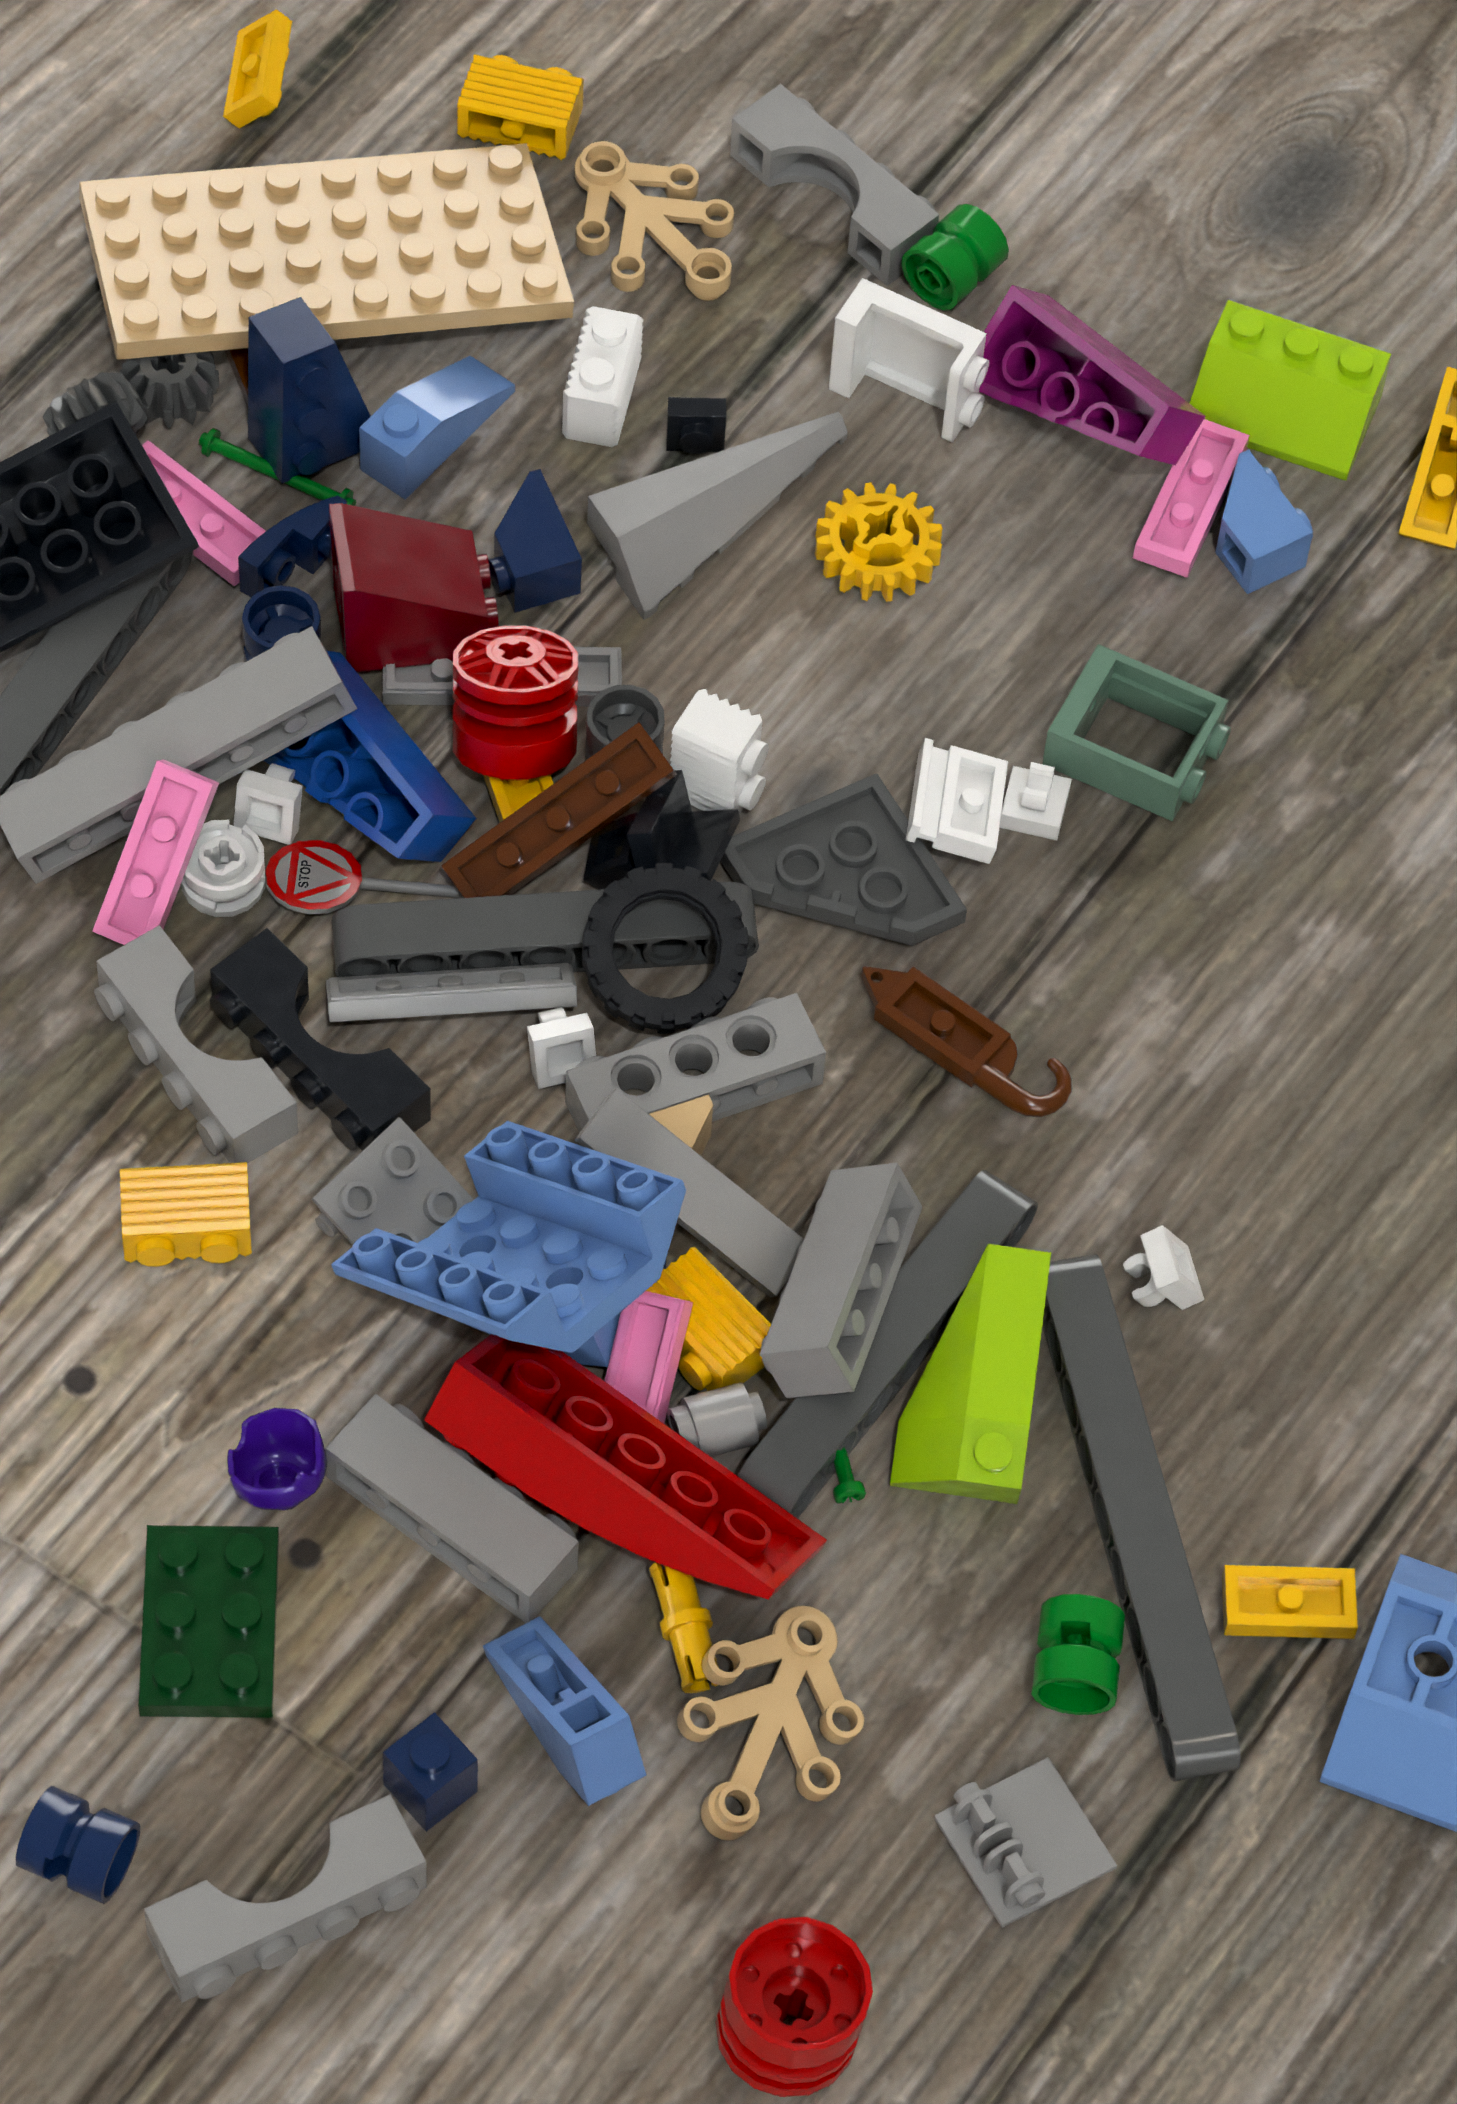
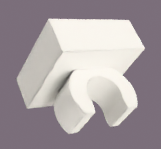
[999,762,1072,841]
[234,763,303,845]
[527,1007,596,1089]
[1123,1225,1204,1310]

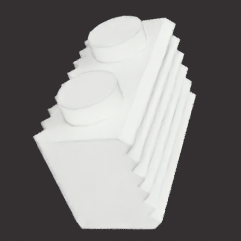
[562,306,644,447]
[670,689,769,814]

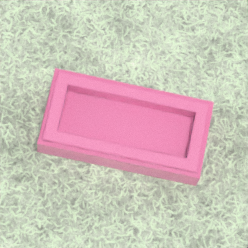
[605,1291,693,1423]

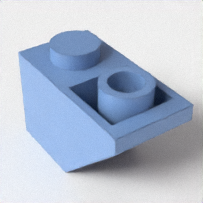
[1215,449,1313,594]

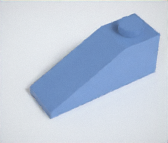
[359,356,515,500]
[483,1616,646,1806]

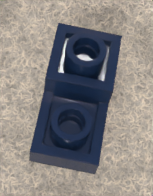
[238,495,347,597]

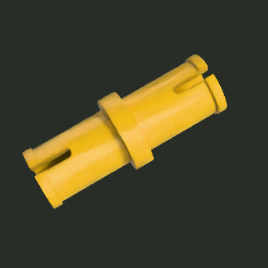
[649,1562,719,1693]

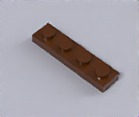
[441,722,677,898]

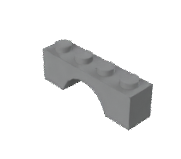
[730,84,939,286]
[94,925,298,1163]
[144,1794,427,2003]

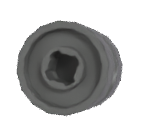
[585,685,665,761]

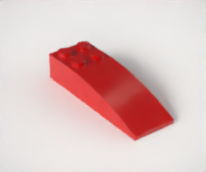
[424,1334,827,1600]

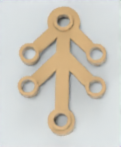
[575,141,734,301]
[677,1606,864,1840]

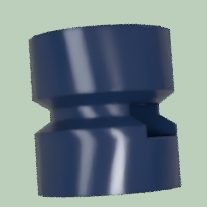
[242,585,321,662]
[15,1786,140,1904]

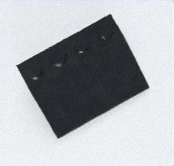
[0,401,199,653]

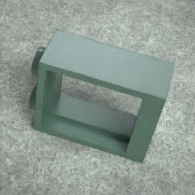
[1042,644,1231,821]

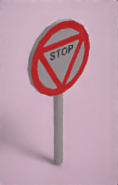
[265,840,464,914]

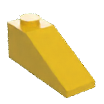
[1398,366,1457,550]

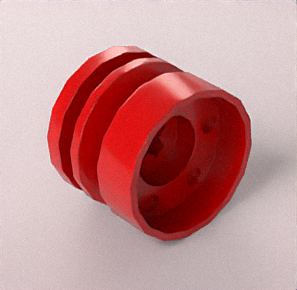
[452,625,578,780]
[716,1917,873,2097]

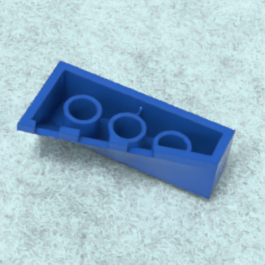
[263,651,476,862]

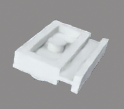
[906,738,1008,864]

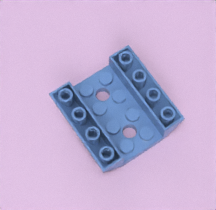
[331,1121,686,1353]
[1319,1554,1457,1832]

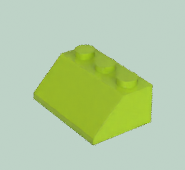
[1189,300,1391,481]

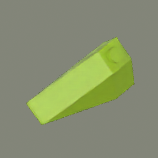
[890,1244,1051,1504]

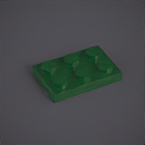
[138,1525,279,1718]

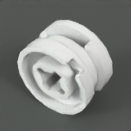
[181,820,266,917]

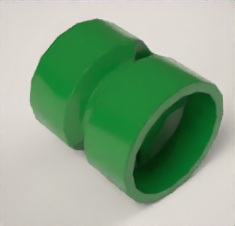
[901,204,1009,310]
[1031,1594,1125,1715]

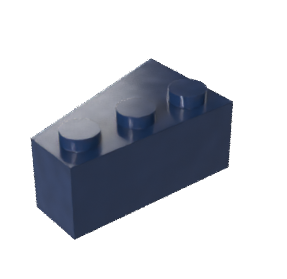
[248,297,371,484]

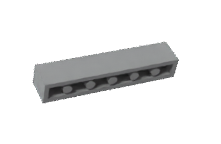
[0,626,357,884]

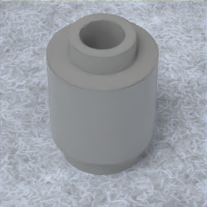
[667,1382,767,1457]

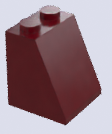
[329,503,499,672]

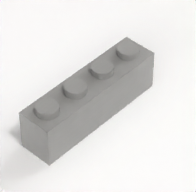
[760,1163,923,1398]
[325,1394,579,1623]

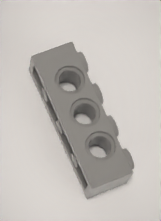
[565,993,826,1133]

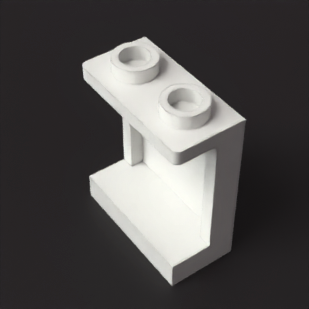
[829,278,989,442]

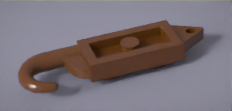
[861,966,1072,1117]

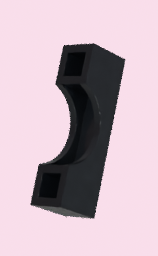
[210,928,431,1151]

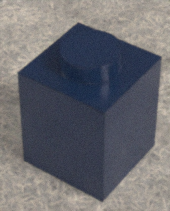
[383,1712,478,1832]

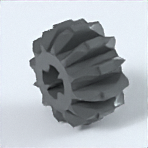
[120,351,219,429]
[42,372,147,436]

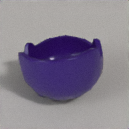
[227,1408,327,1510]

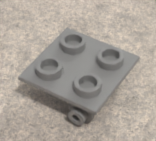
[311,1117,474,1245]
[934,1757,1117,1928]

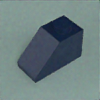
[488,469,582,613]

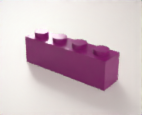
[979,285,1206,465]

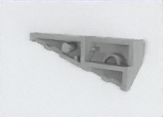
[587,411,848,620]

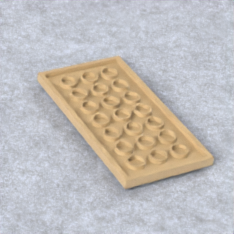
[79,143,574,360]

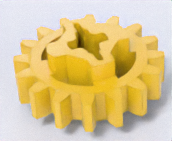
[815,482,943,602]

